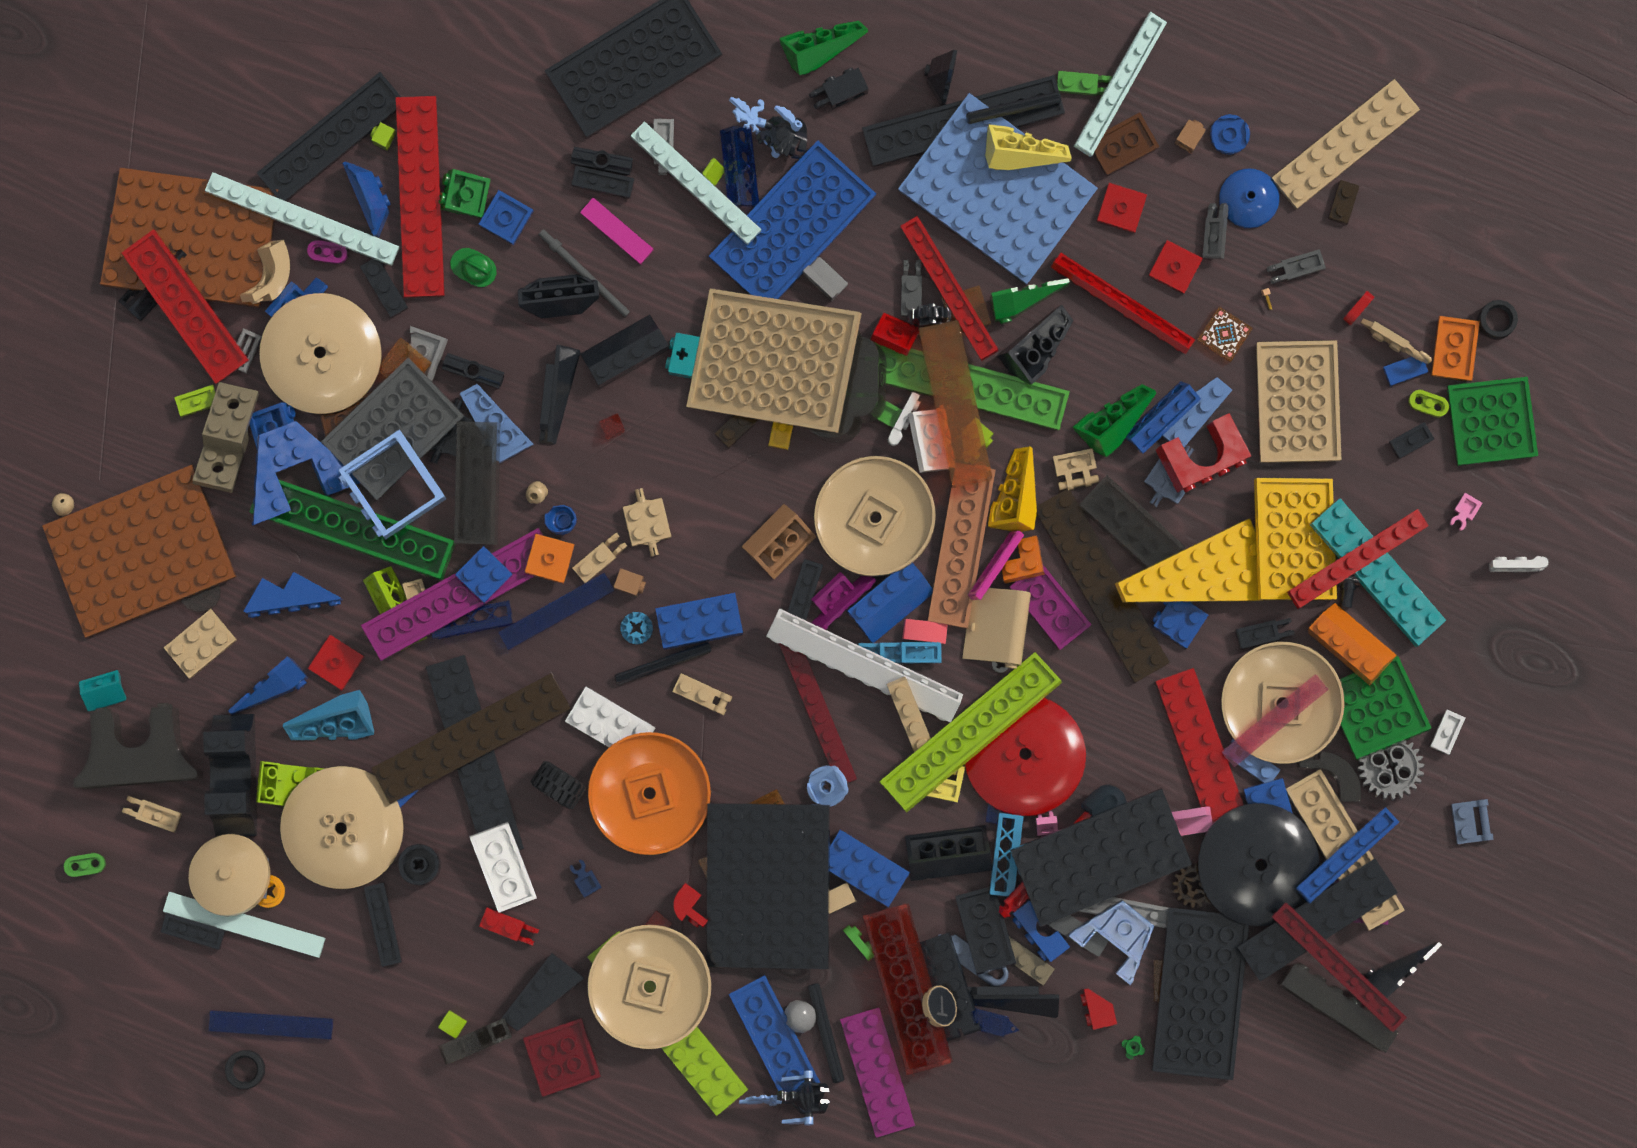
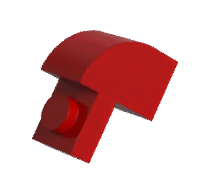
[674,883,708,928]

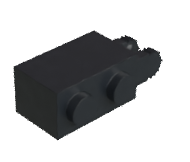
[808,67,869,110]

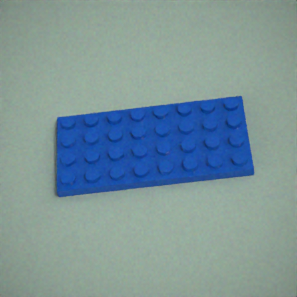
[709,140,876,299]

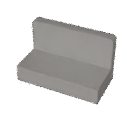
[803,257,848,301]

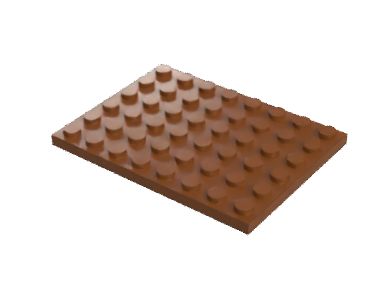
[100,168,278,308]
[42,465,236,638]

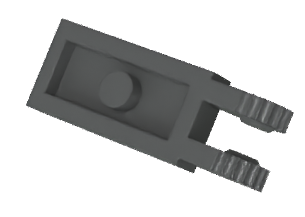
[1203,203,1228,259]
[1266,249,1326,284]
[901,260,922,316]

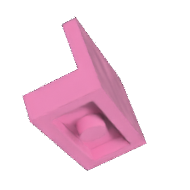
[1172,807,1213,836]

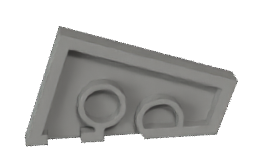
[409,326,448,381]

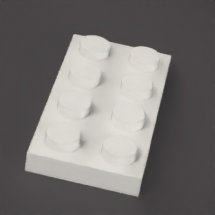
[565,687,655,747]
[470,822,537,913]

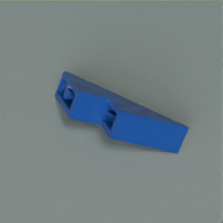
[243,572,343,618]

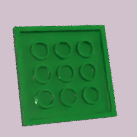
[1447,377,1538,466]
[1340,655,1432,761]

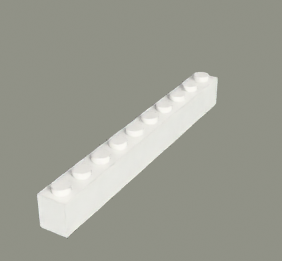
[766,609,963,722]

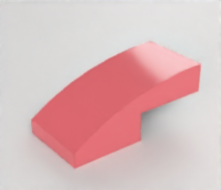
[902,619,948,644]

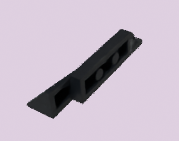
[539,345,581,445]
[968,986,1059,1018]

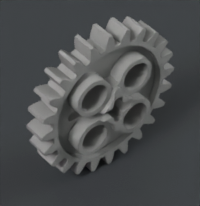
[1357,740,1424,801]

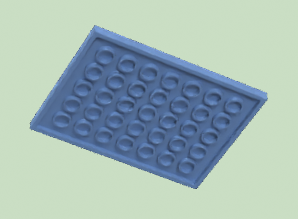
[898,93,1098,285]

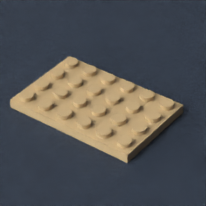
[1256,341,1341,463]

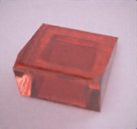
[599,413,626,440]

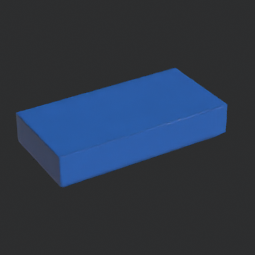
[1383,357,1428,386]

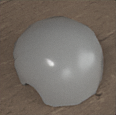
[785,1000,816,1033]

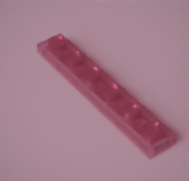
[1221,674,1329,768]

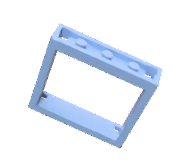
[338,429,446,540]

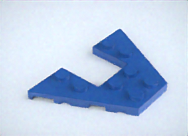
[252,421,360,526]

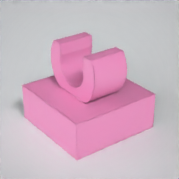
[1036,811,1058,836]

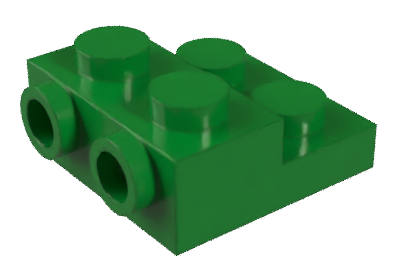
[438,169,490,219]

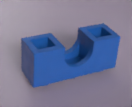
[1012,900,1070,962]

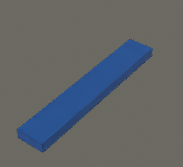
[1296,807,1399,904]

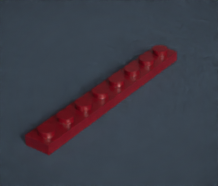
[779,643,857,783]
[1272,903,1407,1032]

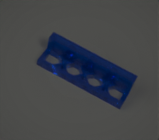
[720,126,759,208]
[432,600,514,640]

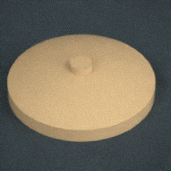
[189,834,270,916]

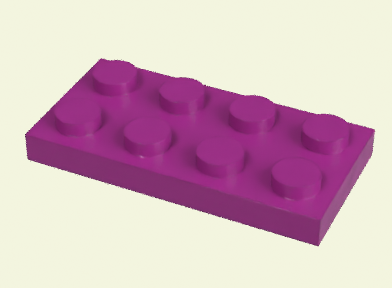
[1009,565,1091,650]

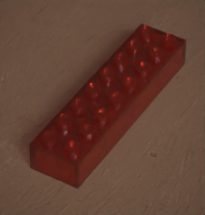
[863,903,953,1075]

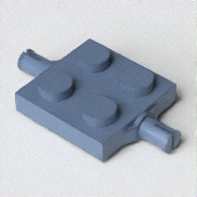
[1143,446,1194,507]

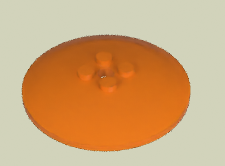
[588,732,711,855]

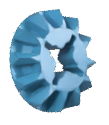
[621,612,653,644]

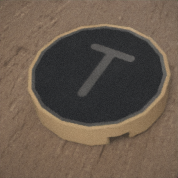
[922,986,957,1027]

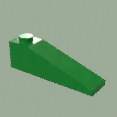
[989,278,1070,325]

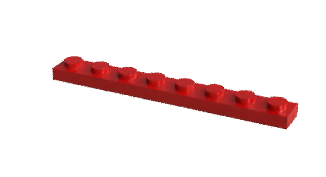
[900,216,999,361]
[1051,253,1195,355]
[1287,509,1429,609]

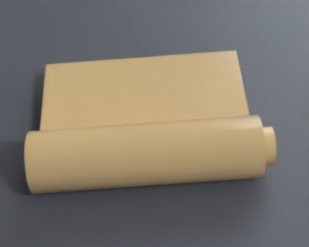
[963,588,1031,669]

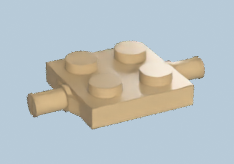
[622,488,671,557]

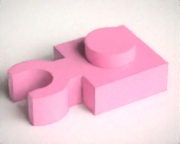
[1450,493,1482,531]

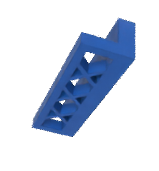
[1125,381,1201,454]

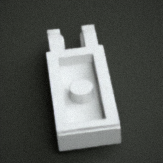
[888,392,921,446]
[1489,556,1549,572]

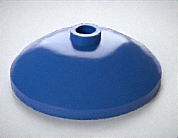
[1219,169,1279,228]

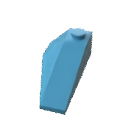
[283,690,374,740]

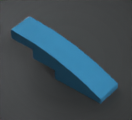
[857,642,941,664]

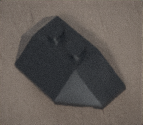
[518,274,599,319]

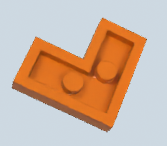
[1002,535,1045,584]

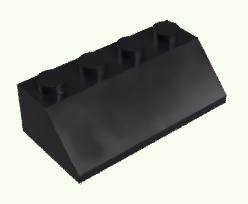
[580,314,670,389]
[905,825,992,881]

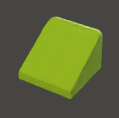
[702,158,725,186]
[438,1010,467,1038]

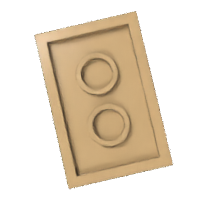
[164,609,237,679]

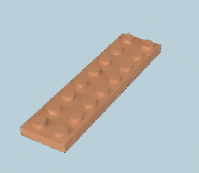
[928,463,996,629]

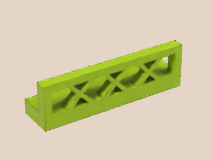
[363,566,427,652]

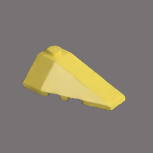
[985,124,1072,170]

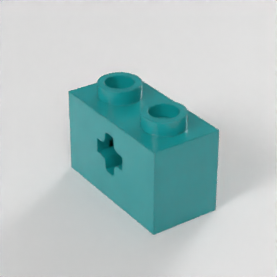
[665,333,700,379]

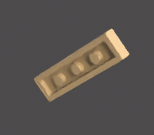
[886,676,931,752]

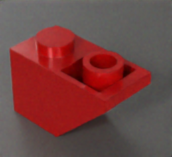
[1080,988,1117,1030]

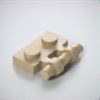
[1052,449,1099,490]

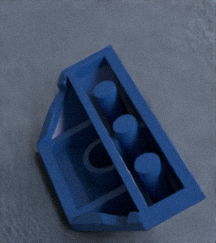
[342,161,391,238]

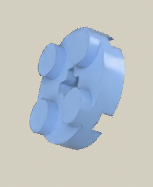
[807,765,849,807]

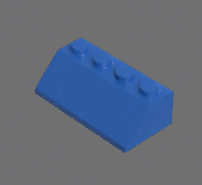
[847,563,933,643]

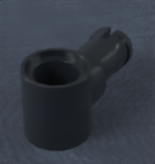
[1338,574,1360,608]

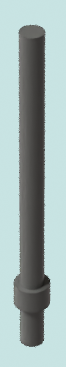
[538,229,630,317]

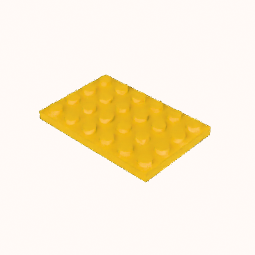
[1254,478,1337,600]

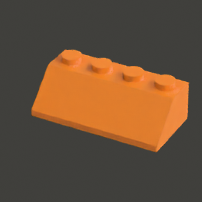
[1308,603,1397,685]

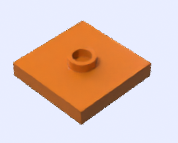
[525,534,575,584]

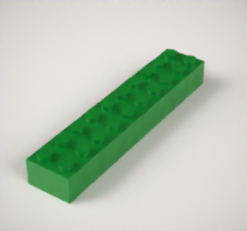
[249,479,456,581]

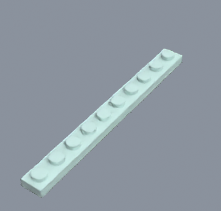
[205,172,399,266]

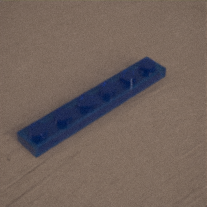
[498,573,615,650]
[209,1010,334,1039]

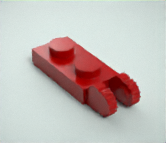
[479,908,539,946]

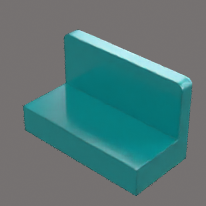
[79,670,127,711]

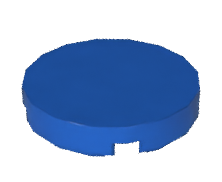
[1210,114,1250,155]

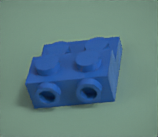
[250,402,295,450]
[1152,602,1208,649]

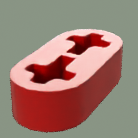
[1343,291,1375,326]

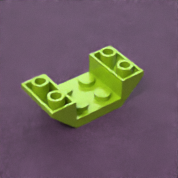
[256,761,324,806]

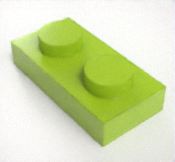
[174,385,216,417]

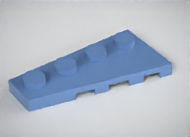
[1162,377,1232,447]
[460,384,534,464]

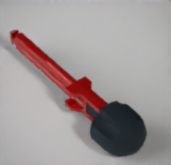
[999,784,1127,918]

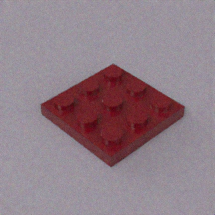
[523,1018,601,1097]

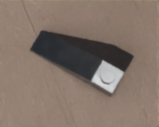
[924,50,958,106]
[1364,942,1441,998]

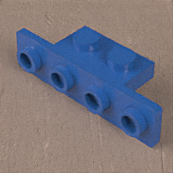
[265,278,328,317]

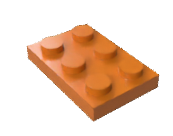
[1431,316,1480,382]

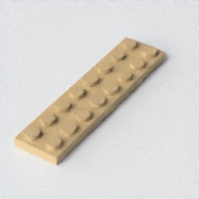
[1271,79,1420,210]
[1286,769,1405,931]

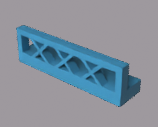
[989,813,1023,897]

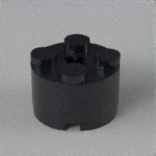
[398,844,442,885]

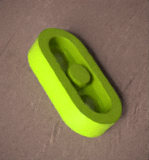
[1408,390,1449,418]

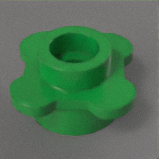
[1122,1036,1145,1059]

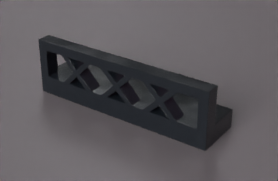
[118,250,187,321]

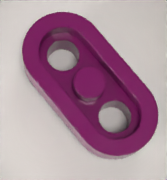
[307,240,348,264]

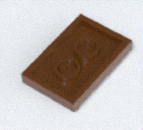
[1093,112,1159,176]

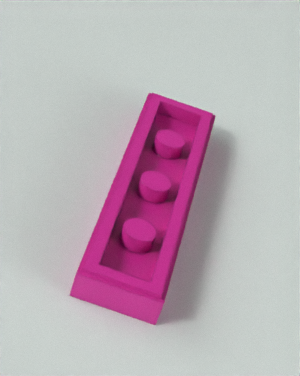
[580,198,654,265]
[968,531,1024,600]

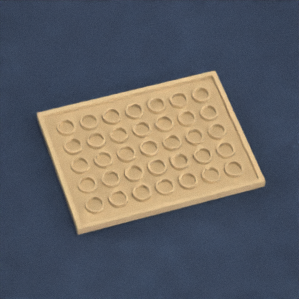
[686,289,862,433]

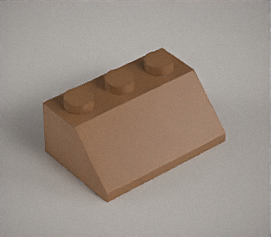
[742,504,816,579]

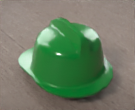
[450,248,497,287]

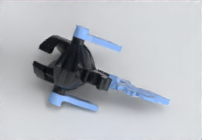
[729,97,807,159]
[739,1071,829,1126]

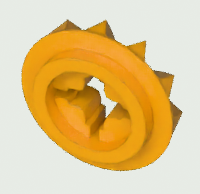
[258,875,285,908]

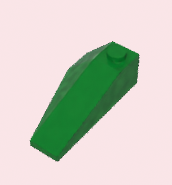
[779,21,868,75]
[1073,384,1156,457]

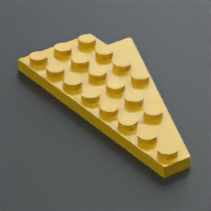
[1115,519,1262,602]

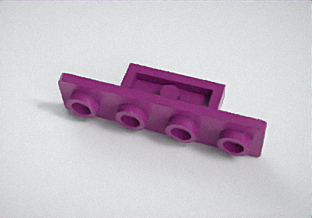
[811,572,876,630]

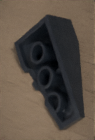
[997,305,1074,385]

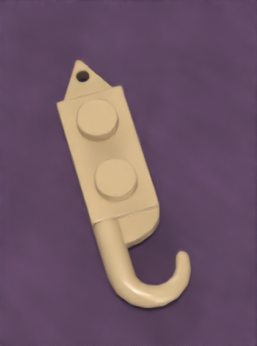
[1360,318,1432,363]

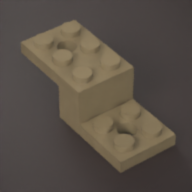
[192,382,259,493]

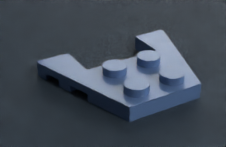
[1068,900,1154,985]

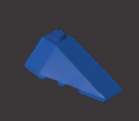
[228,656,309,715]

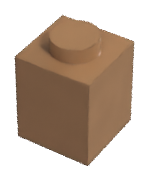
[1175,120,1206,154]
[614,568,646,597]

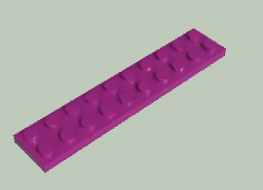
[361,528,543,661]

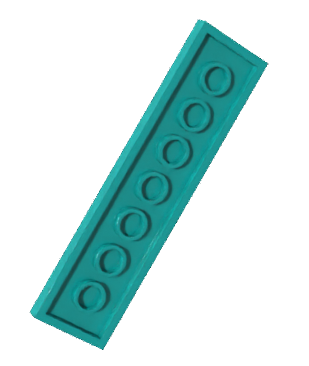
[1310,498,1446,647]

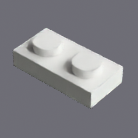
[1430,710,1465,755]

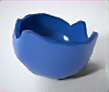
[544,505,577,535]

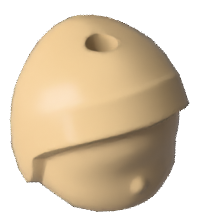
[526,481,548,504]
[52,493,74,516]

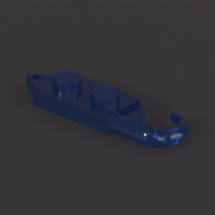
[972,1008,1019,1037]

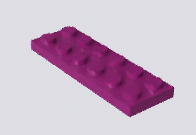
[840,1007,915,1138]

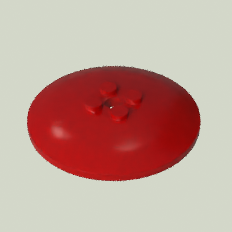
[965,698,1086,816]

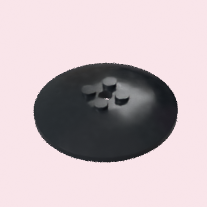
[1198,803,1319,926]

